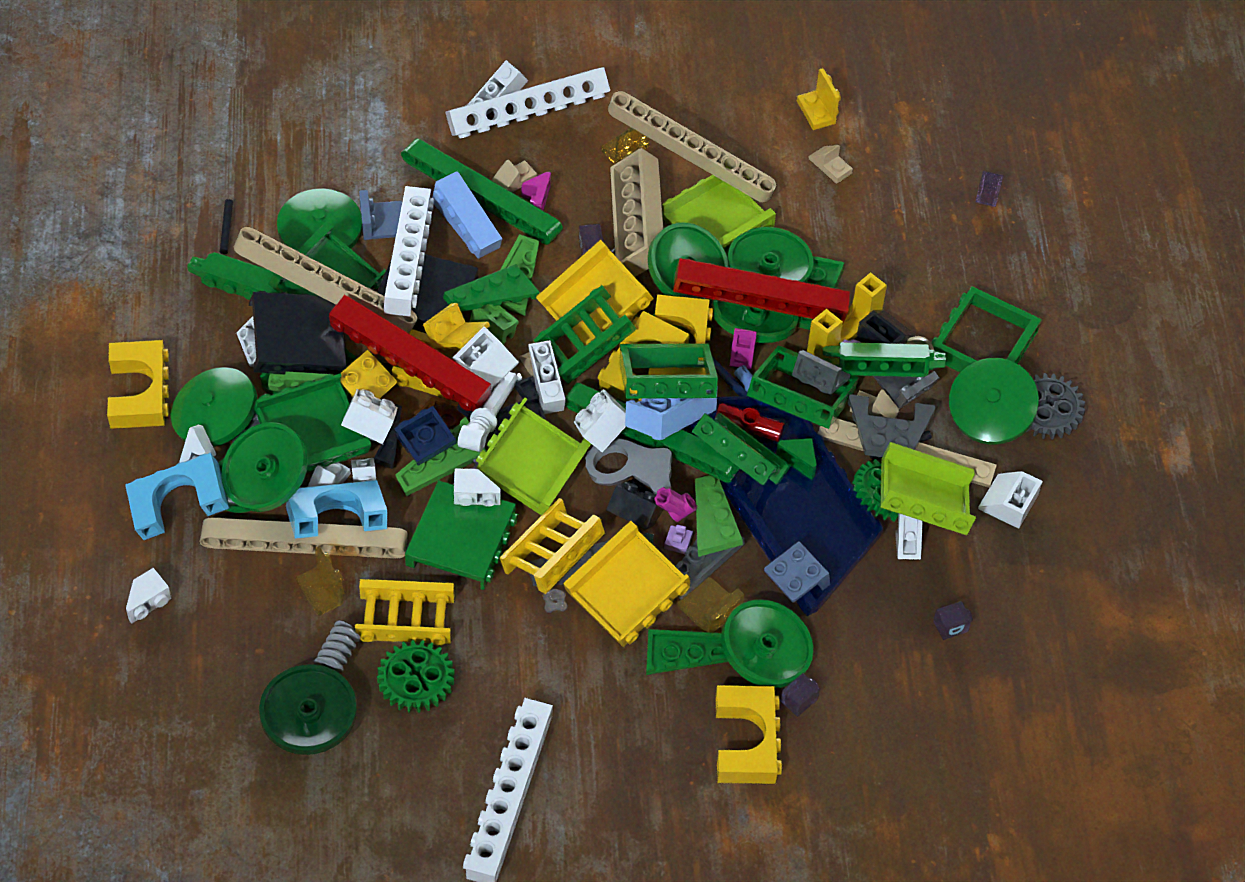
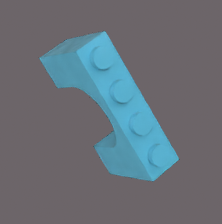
[125,453,229,540]
[286,480,387,539]

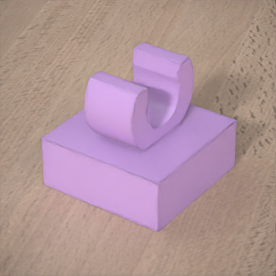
[664,525,693,555]

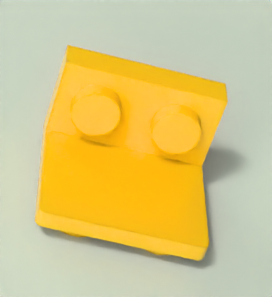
[797,68,841,130]
[423,303,490,349]
[340,350,397,399]

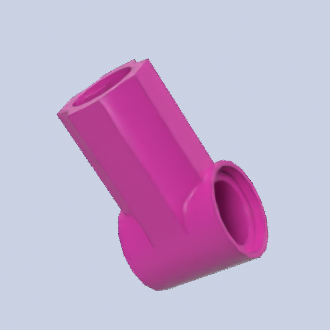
[654,487,697,522]

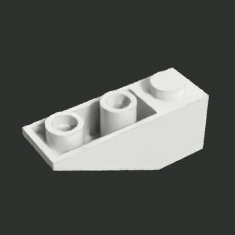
[468,61,528,115]
[528,340,565,414]

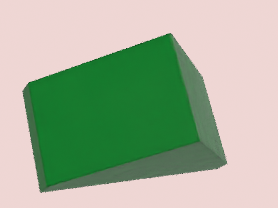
[776,438,816,480]

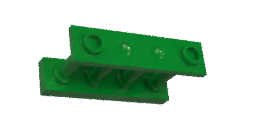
[534,285,637,384]
[692,413,791,485]

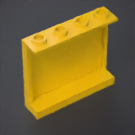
[536,240,654,346]
[563,521,691,647]

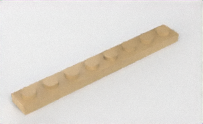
[817,419,996,488]

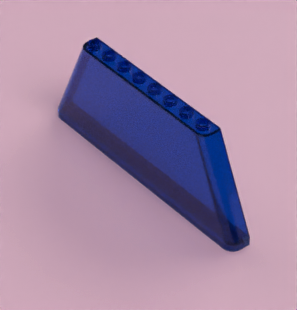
[683,396,883,616]

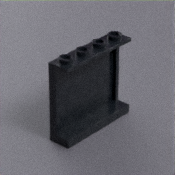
[377,254,478,334]
[249,291,346,375]

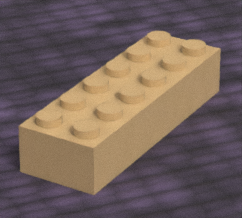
[610,148,663,277]

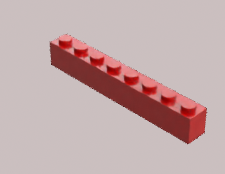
[673,258,850,325]
[329,294,492,411]

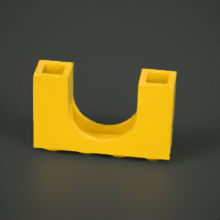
[807,272,887,359]
[648,295,713,375]
[598,311,689,403]
[107,340,169,429]
[715,685,782,784]

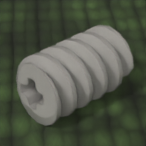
[314,620,360,673]

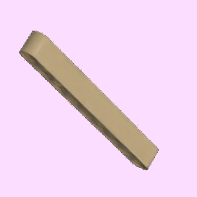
[608,91,776,202]
[234,227,417,334]
[200,518,408,558]

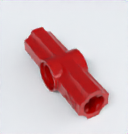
[715,403,785,442]

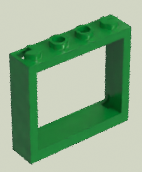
[931,286,1042,372]
[620,344,718,399]
[746,345,859,429]

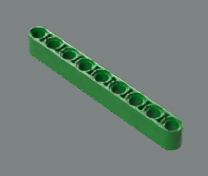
[401,138,563,245]
[565,383,740,483]

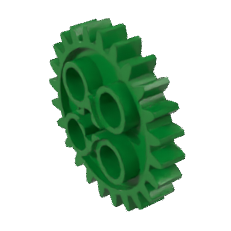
[852,459,899,522]
[377,640,455,713]

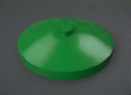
[277,189,363,251]
[648,222,729,302]
[727,227,813,283]
[712,300,799,343]
[949,358,1039,445]
[171,367,257,447]
[221,422,308,512]
[721,600,813,688]

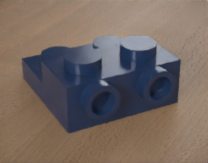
[394,406,457,466]

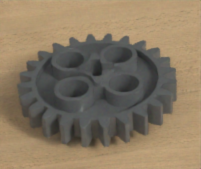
[1026,373,1085,440]

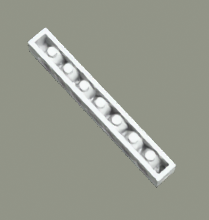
[445,67,610,138]
[384,186,434,316]
[463,698,553,882]

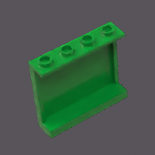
[269,221,386,296]
[254,373,372,473]
[405,480,518,590]

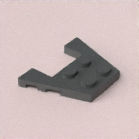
[848,394,935,457]

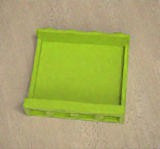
[662,167,776,255]
[476,398,591,516]
[881,442,976,535]

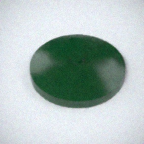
[259,664,357,755]

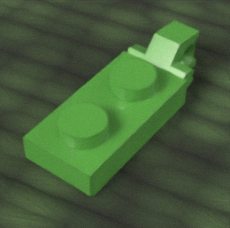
[268,372,328,392]

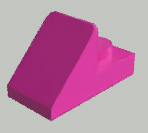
[522,172,551,211]

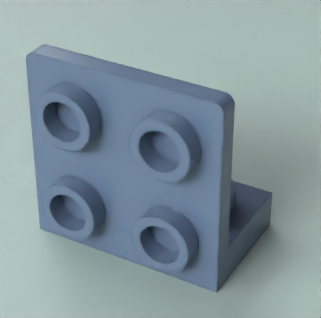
[359,190,402,240]
[764,542,830,602]

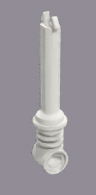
[458,372,522,452]

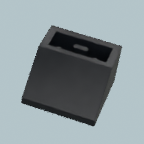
[856,310,917,344]
[606,479,664,529]

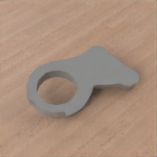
[585,438,672,495]

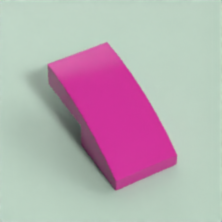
[729,328,757,369]

